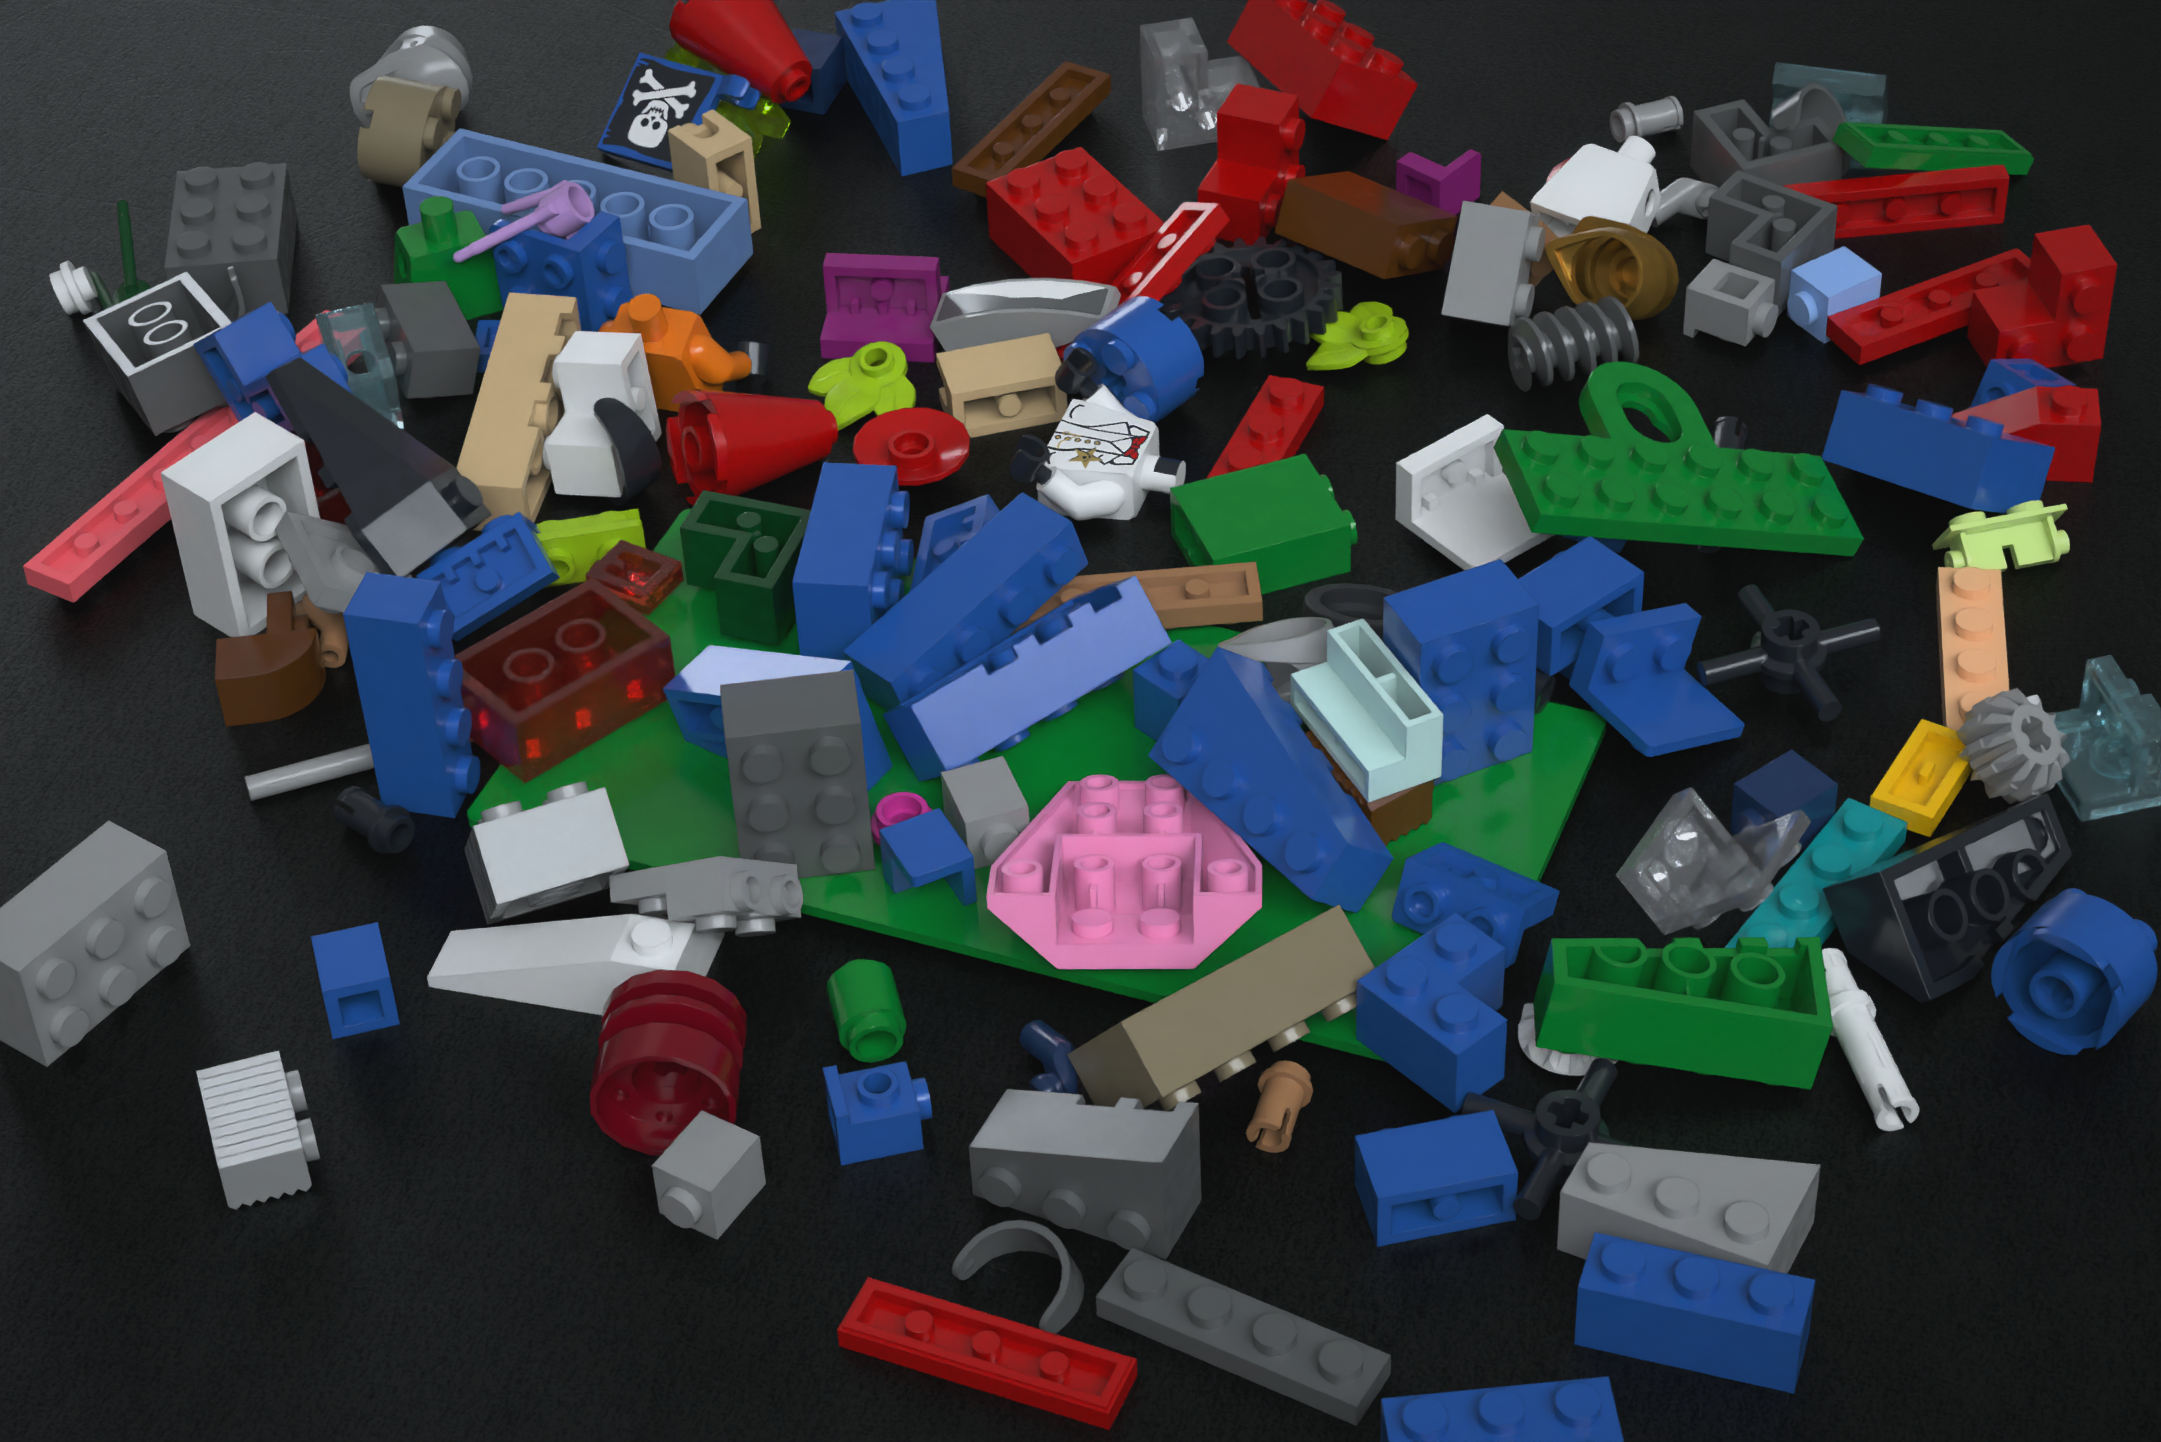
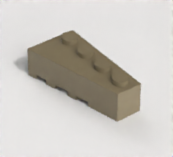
[1067,904,1375,1111]

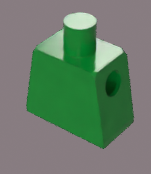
[394,196,504,320]

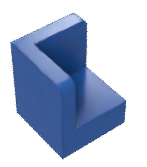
[879,808,977,906]

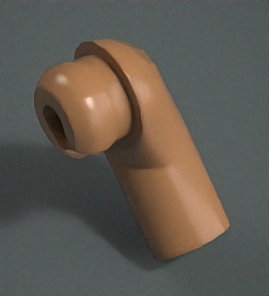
[295,593,349,668]

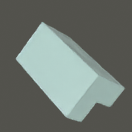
[1290,618,1443,803]

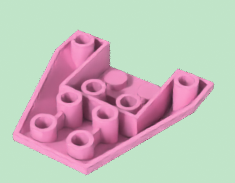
[987,774,1262,969]

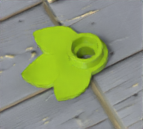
[1306,302,1409,370]
[808,341,916,431]

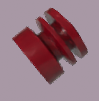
[590,969,747,1156]

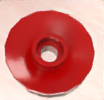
[853,408,971,486]

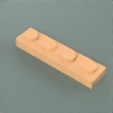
[1936,567,2009,731]

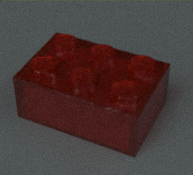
[455,577,675,783]

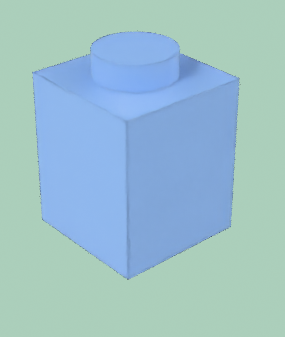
[1787,246,1882,344]

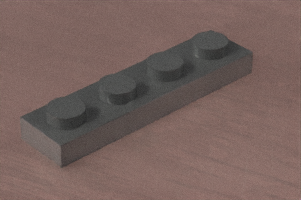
[1096,1248,1391,1426]

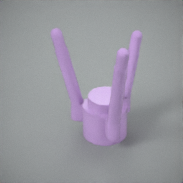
[453,180,595,263]

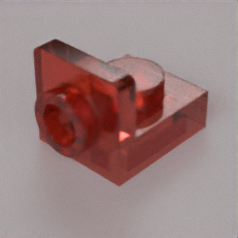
[585,540,684,622]

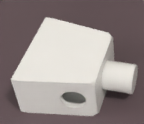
[1530,136,1661,237]

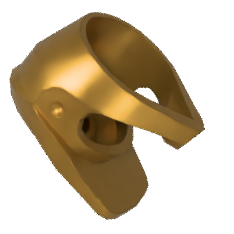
[1546,216,1679,321]

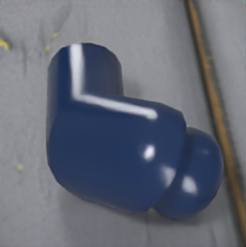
[1020,1020,1079,1094]

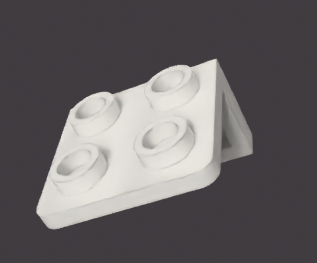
[1395,414,1555,570]

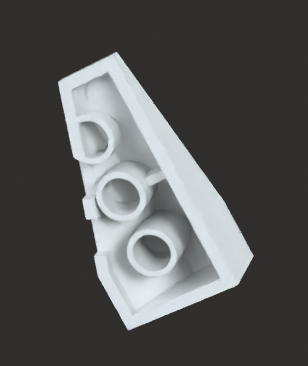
[427,914,725,1015]

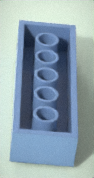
[402,128,753,315]

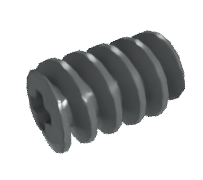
[1507,296,1639,392]

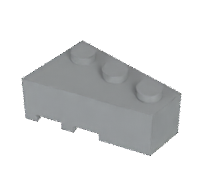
[1557,1142,1821,1274]

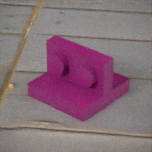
[820,253,950,363]

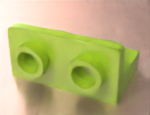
[536,508,647,588]

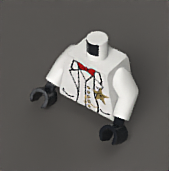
[1009,347,1186,521]

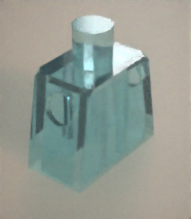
[316,302,404,429]

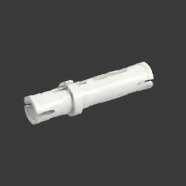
[1822,948,1920,1131]

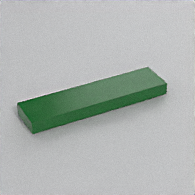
[1833,122,2035,175]

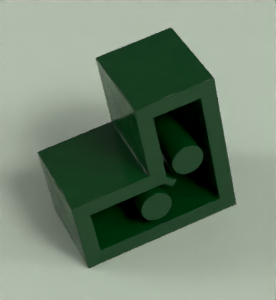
[680,490,811,646]

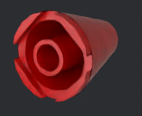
[669,0,813,104]
[666,389,838,506]

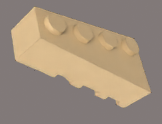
[456,292,581,531]

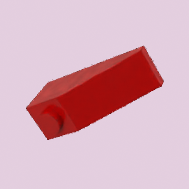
[1951,385,2101,483]

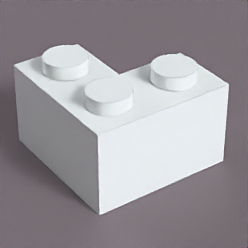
[543,331,662,497]

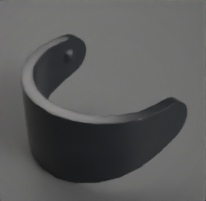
[594,398,662,506]

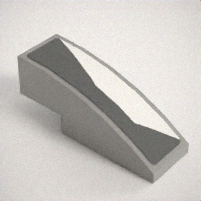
[930,278,1121,352]

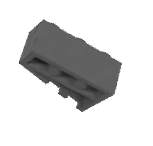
[969,1089,1202,1260]

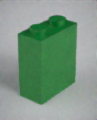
[1170,454,1358,595]

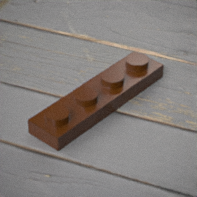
[952,61,1111,198]

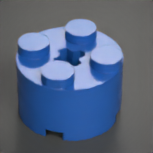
[1063,296,1204,424]
[1991,888,2158,1055]

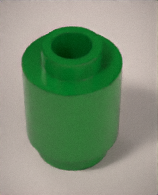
[827,959,906,1063]

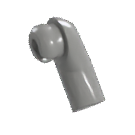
[1651,177,1719,227]

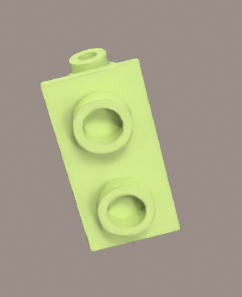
[1932,500,2070,572]

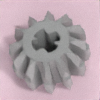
[1956,688,2071,804]

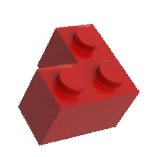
[1197,83,1306,245]
[1967,224,2117,368]

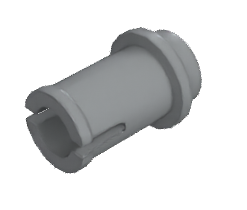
[1610,96,1683,142]

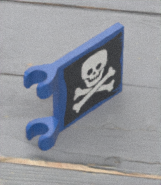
[597,53,761,172]

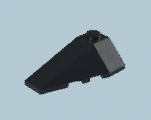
[265,357,492,577]
[1823,793,2072,1003]

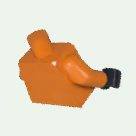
[597,294,770,412]

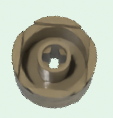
[358,75,461,188]

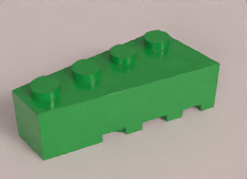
[1533,937,1833,1090]

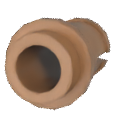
[1246,1061,1314,1153]

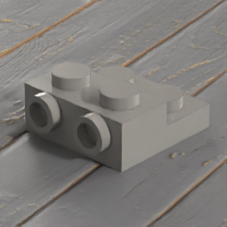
[275,511,412,614]
[609,856,803,937]

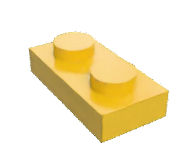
[1870,719,1973,837]

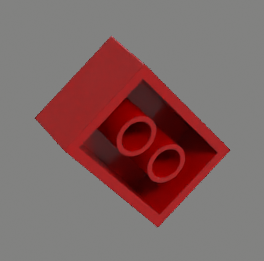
[1227,0,1418,140]
[986,147,1165,285]

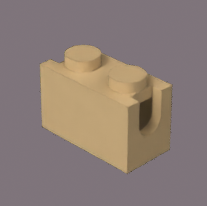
[668,109,761,233]
[936,333,1068,438]

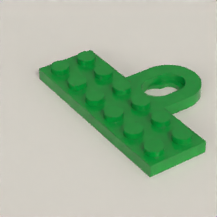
[1493,362,1864,556]

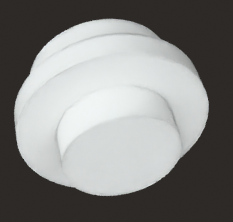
[50,260,98,315]

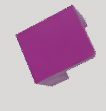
[1396,149,1481,215]

